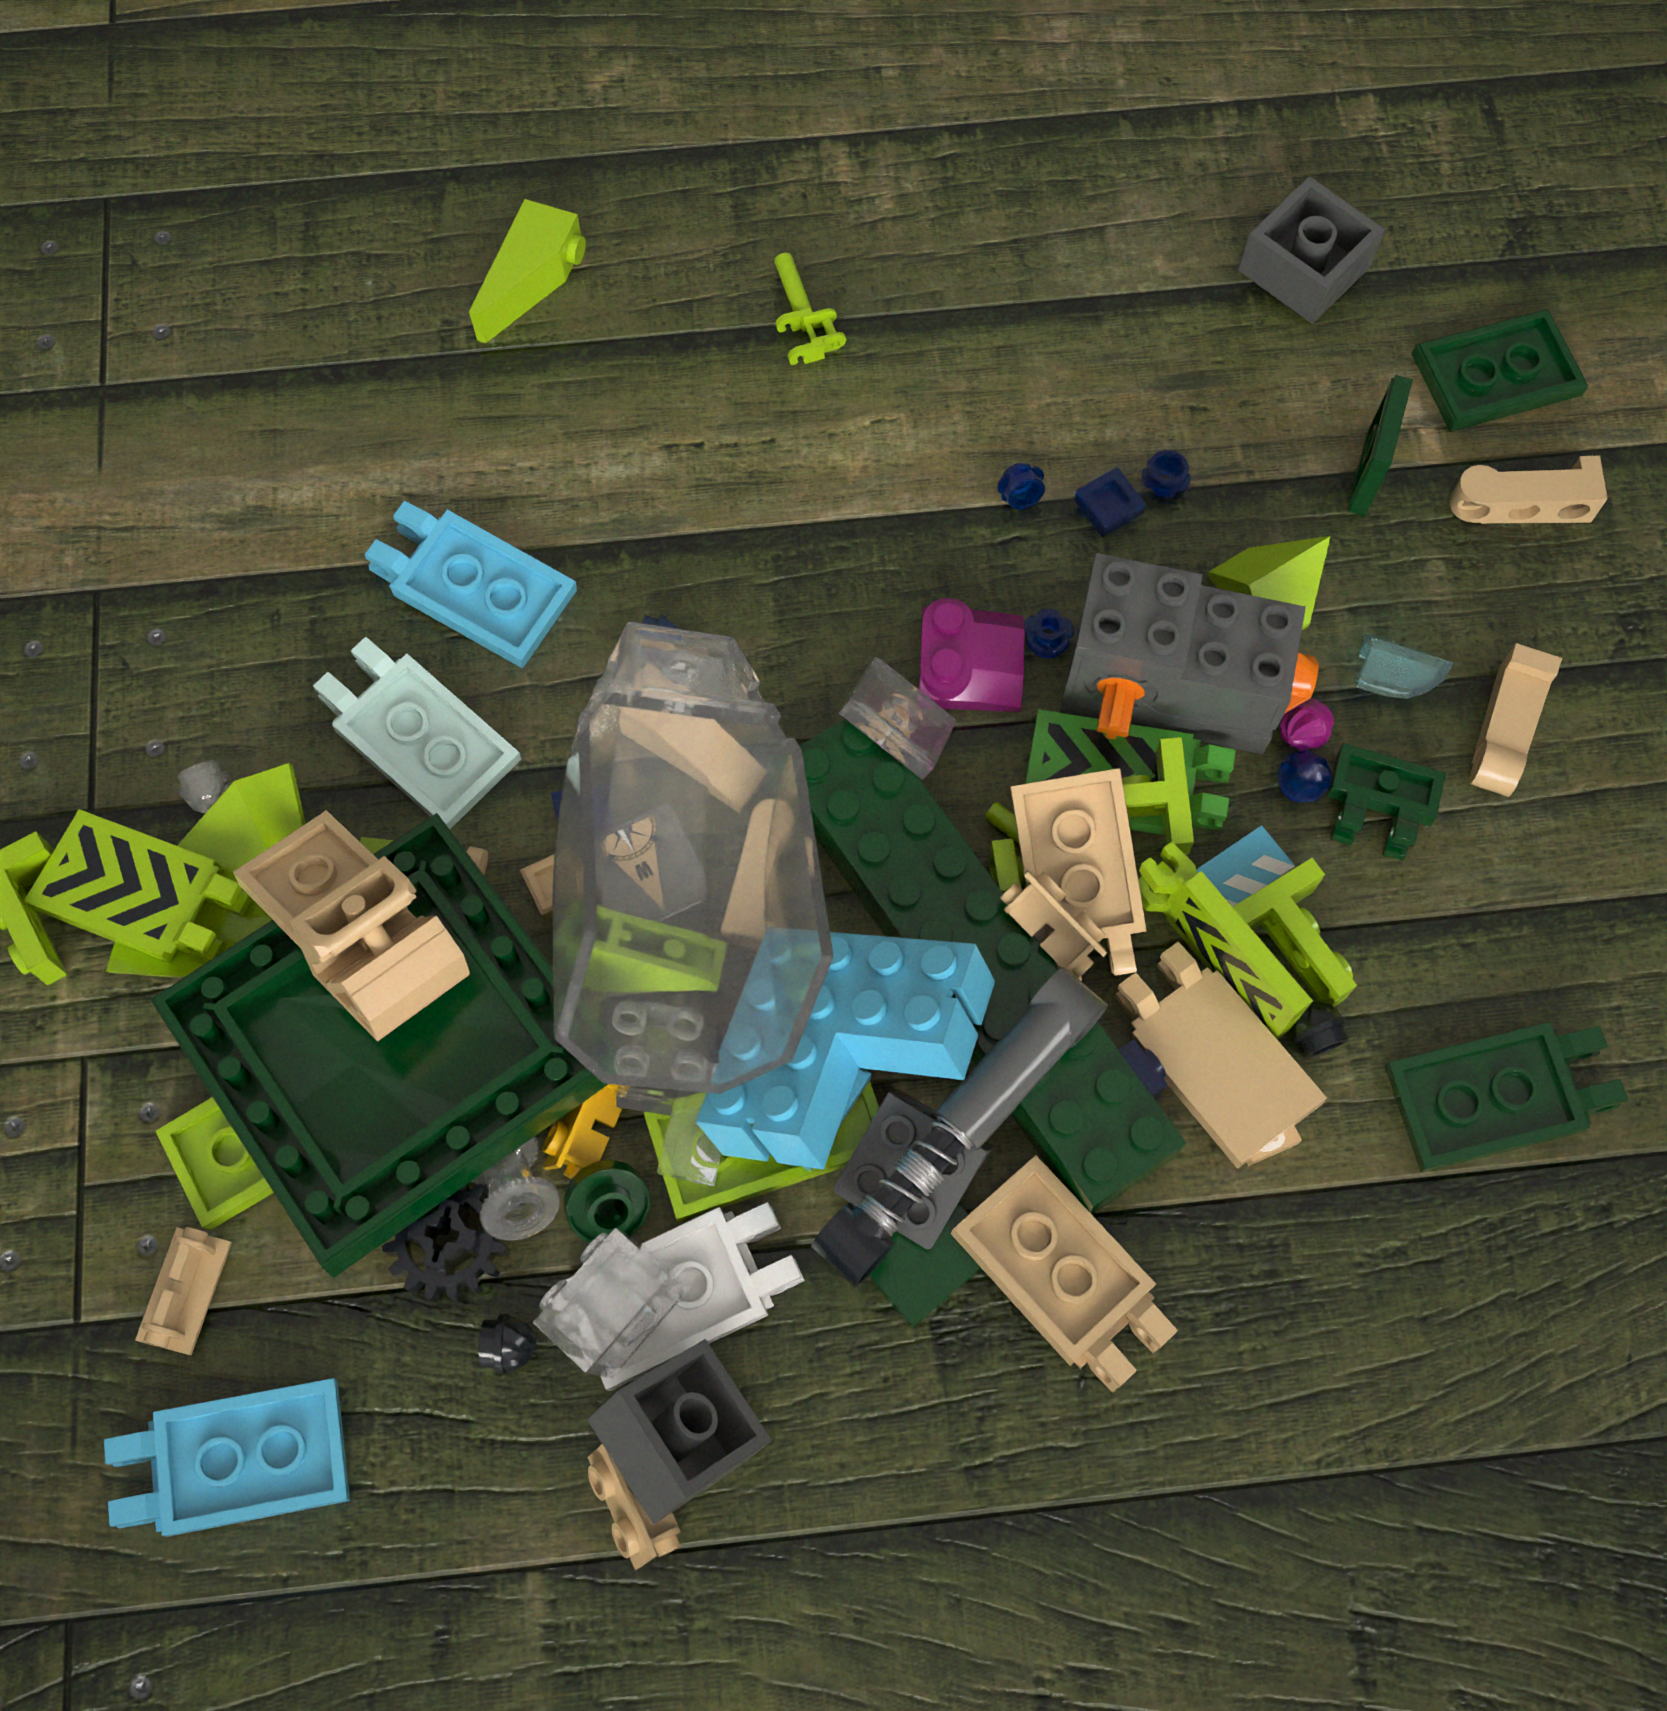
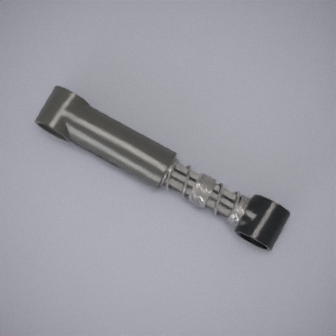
[811,967,1108,1287]

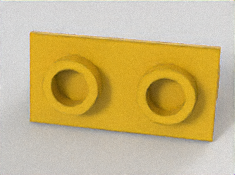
[542,1075,630,1179]

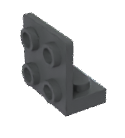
[834,1089,994,1249]

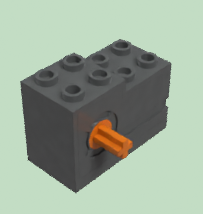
[1060,553,1319,755]

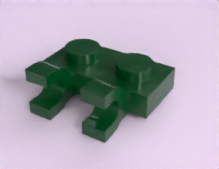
[1327,743,1446,861]

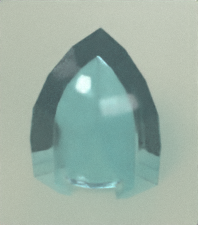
[1355,632,1454,699]

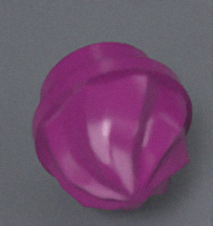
[1280,698,1334,752]

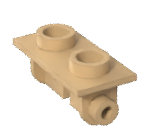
[1000,869,1107,978]
[135,1227,232,1356]
[587,1444,681,1570]

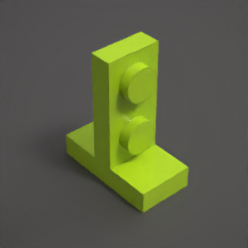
[1122,737,1194,855]
[0,831,68,985]
[1233,858,1357,1007]

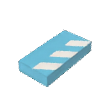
[1197,825,1295,907]

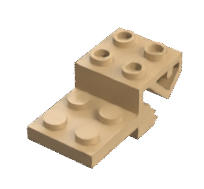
[233,810,470,1042]

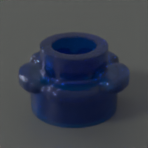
[1142,450,1191,498]
[997,463,1045,509]
[1024,609,1074,658]

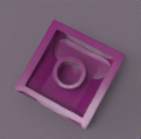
[918,598,1025,712]

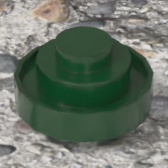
[564,1159,650,1245]

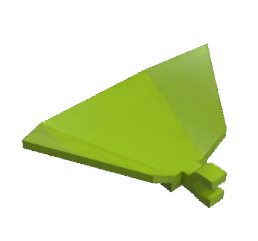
[105,763,306,978]

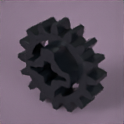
[382,1183,511,1303]

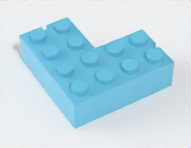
[696,927,995,1170]

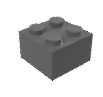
[1238,176,1385,324]
[587,1339,772,1525]

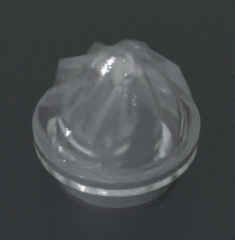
[177,760,232,813]

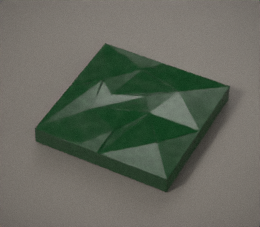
[150,813,626,1278]

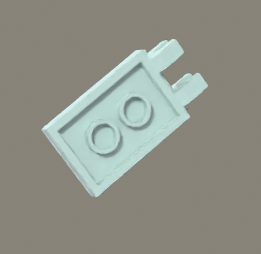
[313,637,521,829]

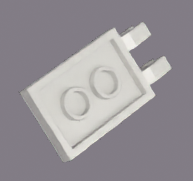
[562,1202,805,1391]

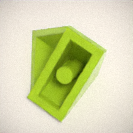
[1208,536,1331,630]

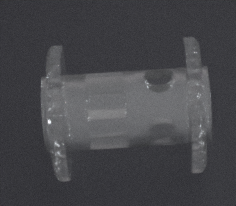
[471,1137,561,1241]

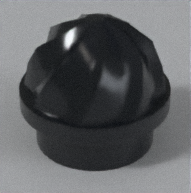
[1292,1001,1349,1057]
[479,1314,537,1374]

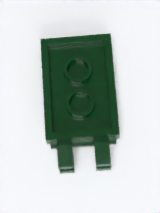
[1385,1022,1628,1173]

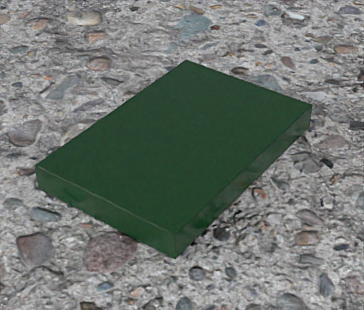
[1412,309,1588,432]

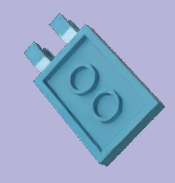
[365,500,577,669]
[104,1378,350,1537]

